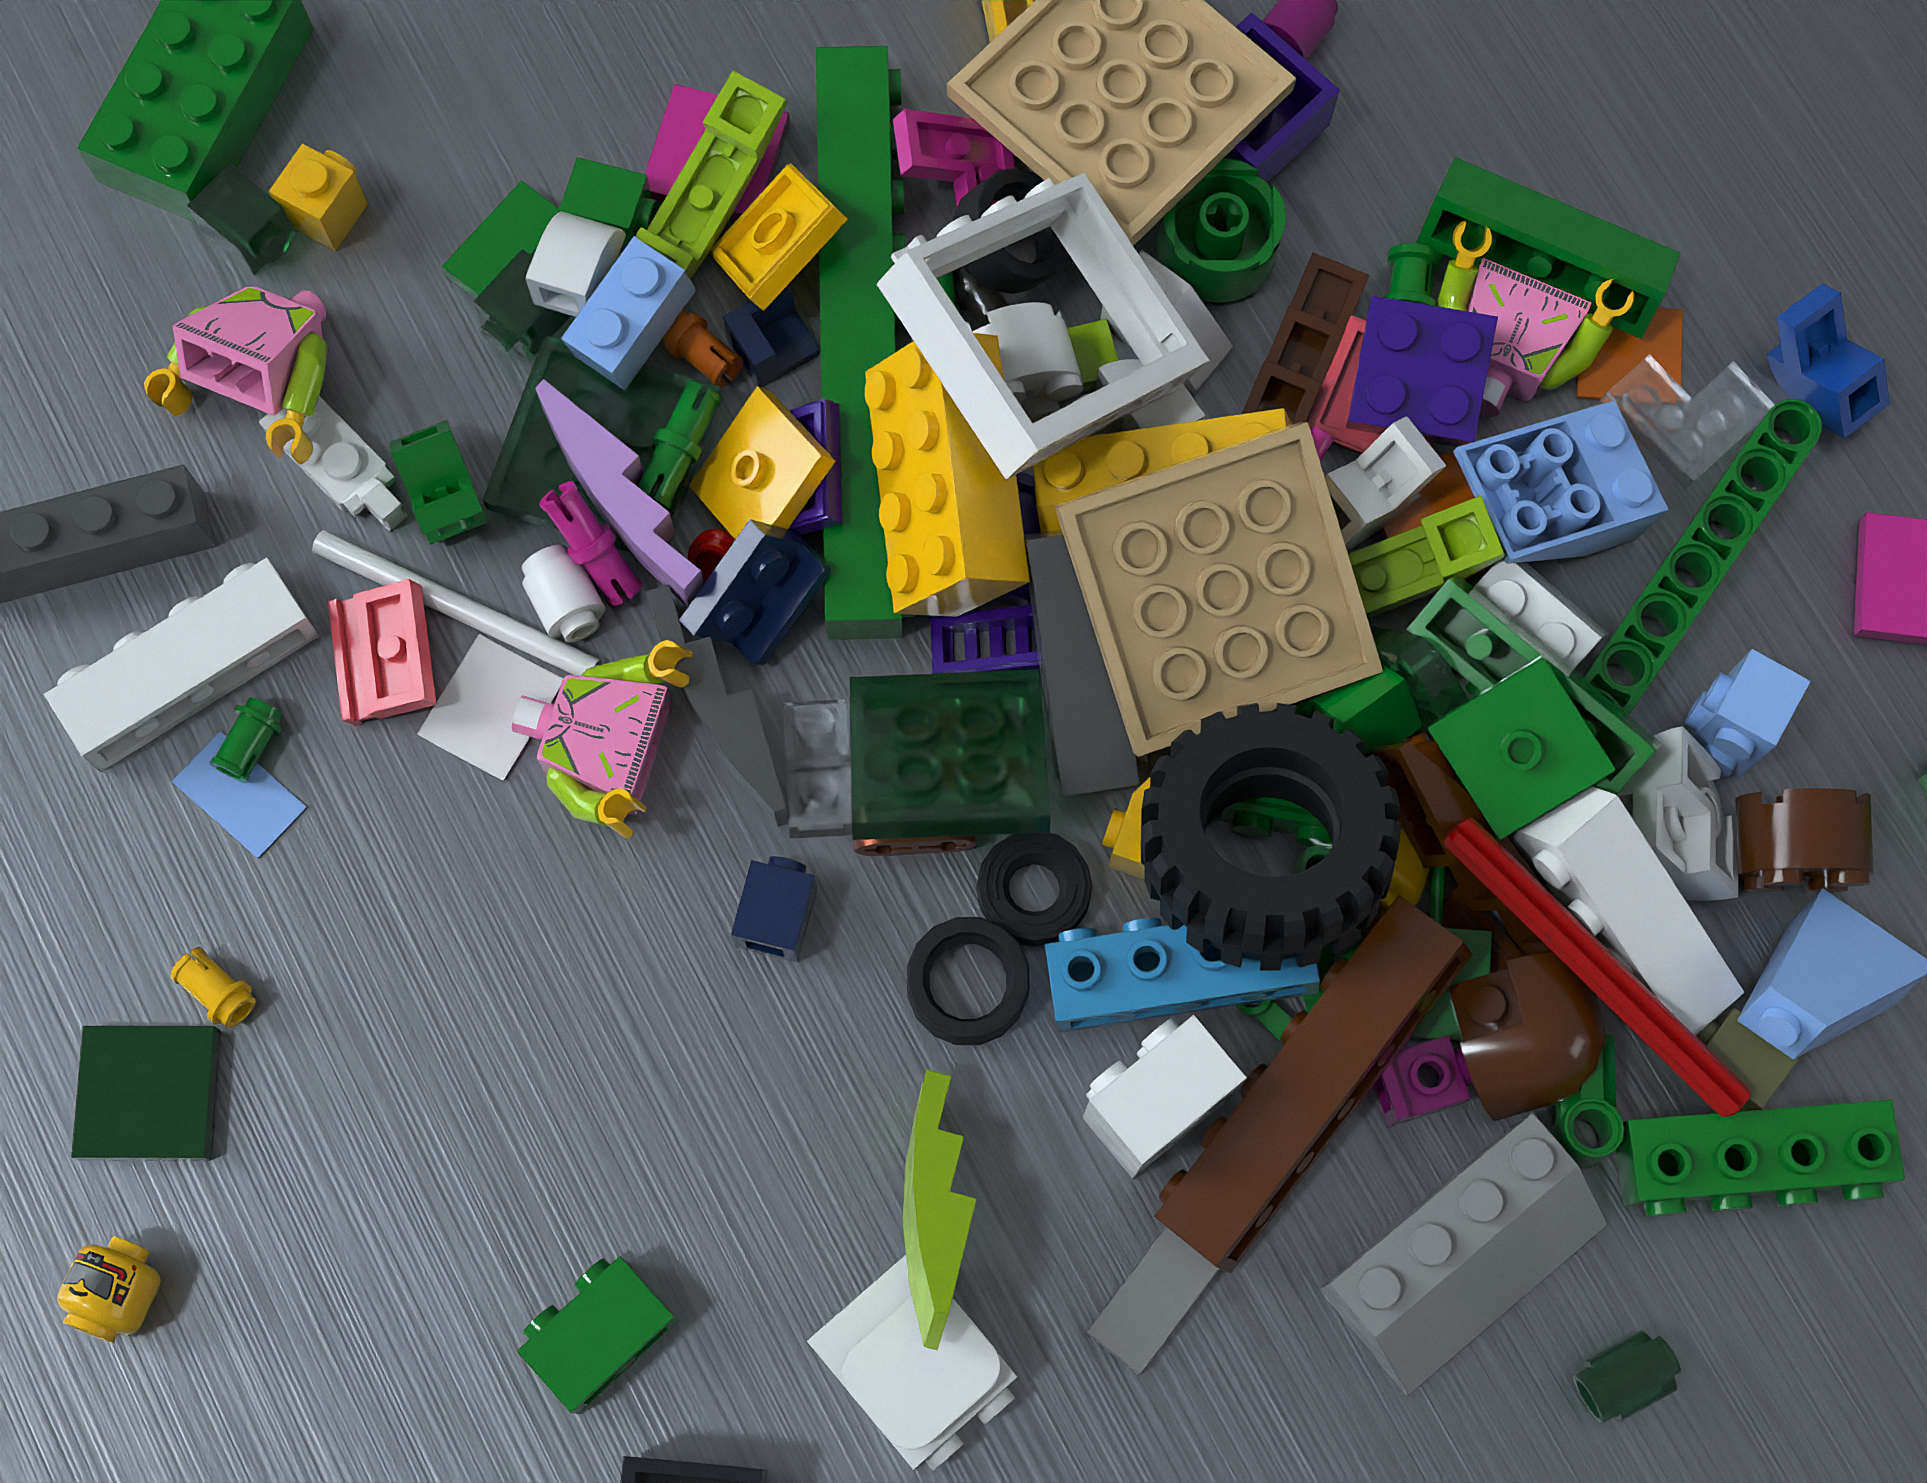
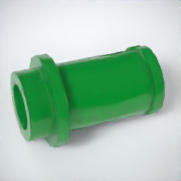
[210,697,283,783]

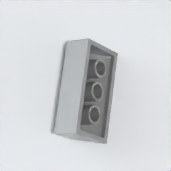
[1319,1113,1607,1396]

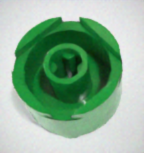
[1157,159,1286,303]

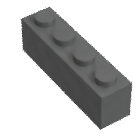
[0,464,216,603]
[1024,529,1147,797]

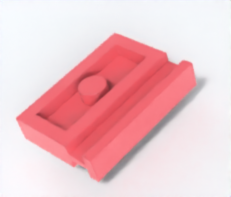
[328,579,437,726]

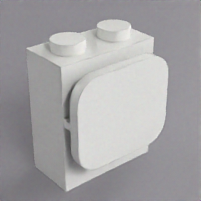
[807,1255,1017,1471]

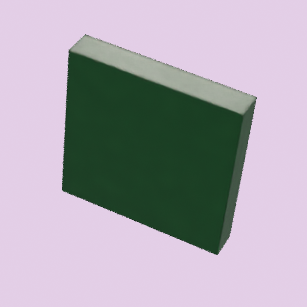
[71,1026,220,1160]

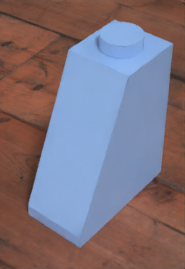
[1737,888,1927,1060]

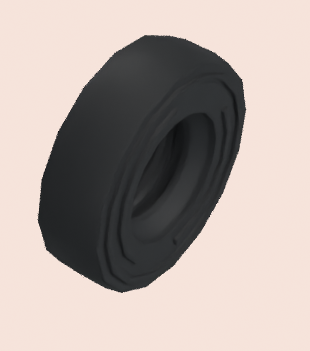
[976,829,1093,946]

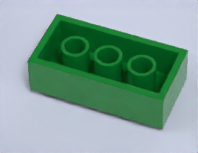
[77,0,313,226]

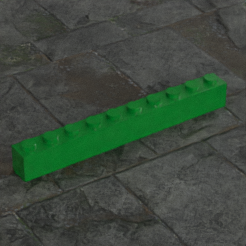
[816,46,914,640]

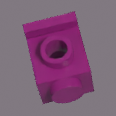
[1373,1035,1474,1128]

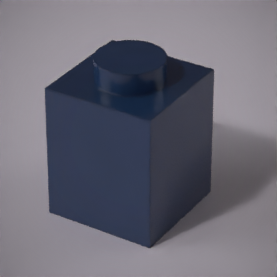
[731,856,817,963]

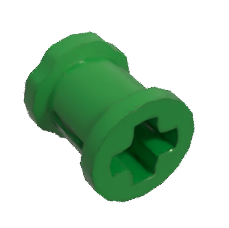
[1384,243,1442,306]

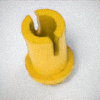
[170,947,256,1028]

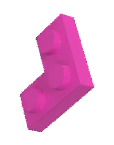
[893,109,1015,207]

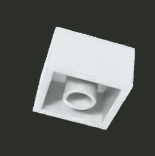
[1083,1015,1247,1179]

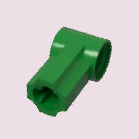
[1550,1034,1624,1169]

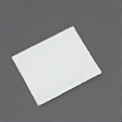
[417,634,564,781]

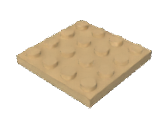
[947,0,1296,246]
[1054,422,1383,757]

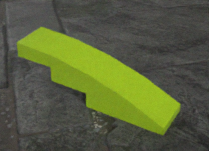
[903,1069,977,1350]

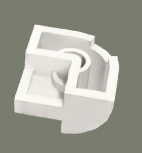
[1617,726,1738,901]

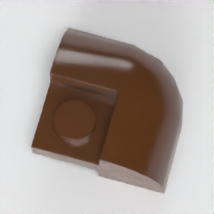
[1449,952,1606,1121]

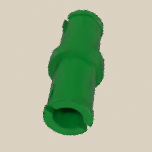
[637,381,722,511]

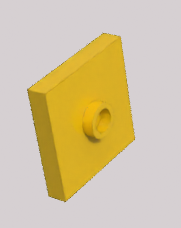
[709,163,848,311]
[689,386,836,539]

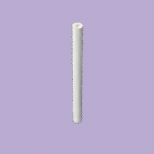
[312,530,601,676]

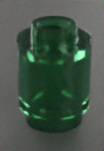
[1573,1330,1681,1424]

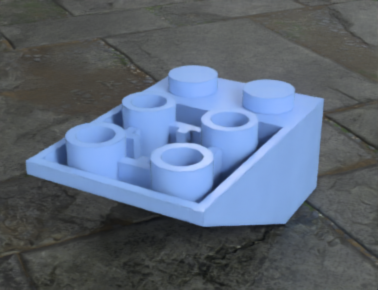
[1453,400,1669,564]

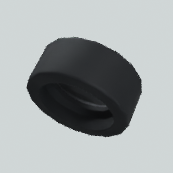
[953,168,1070,294]
[907,917,1030,1045]

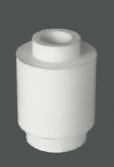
[521,545,606,642]

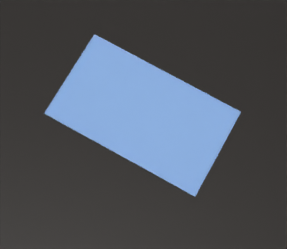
[171,731,307,858]

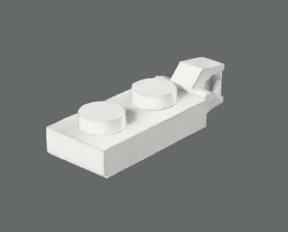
[258,396,408,532]

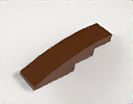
[1242,252,1369,424]
[1365,742,1552,955]

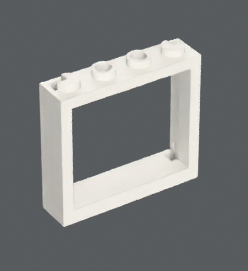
[877,173,1210,479]

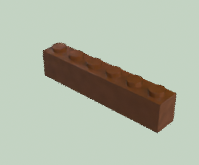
[1154,895,1473,1273]

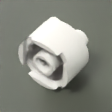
[966,302,1083,423]

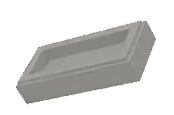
[1085,1227,1219,1375]

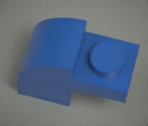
[1766,283,1890,439]

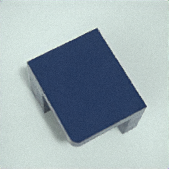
[723,285,819,388]

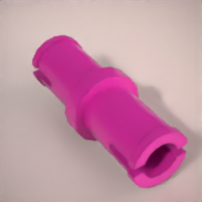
[539,481,643,606]

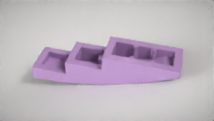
[535,379,704,607]

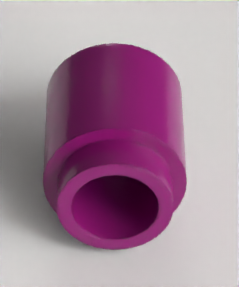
[1262,0,1338,60]

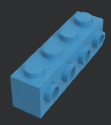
[1045,918,1320,1032]

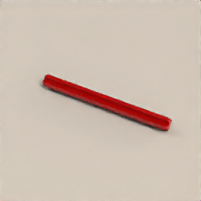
[1444,817,1751,1117]

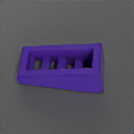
[930,605,1041,680]

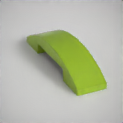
[635,70,787,279]
[1348,496,1505,619]

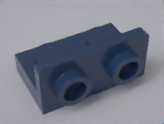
[679,519,831,666]

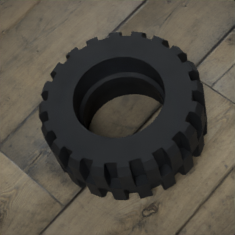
[1141,703,1401,971]

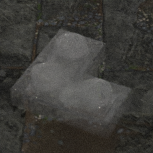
[1600,354,1775,489]

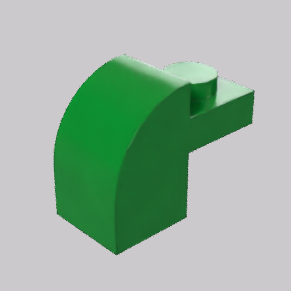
[389,420,489,545]

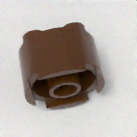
[1735,788,1874,893]

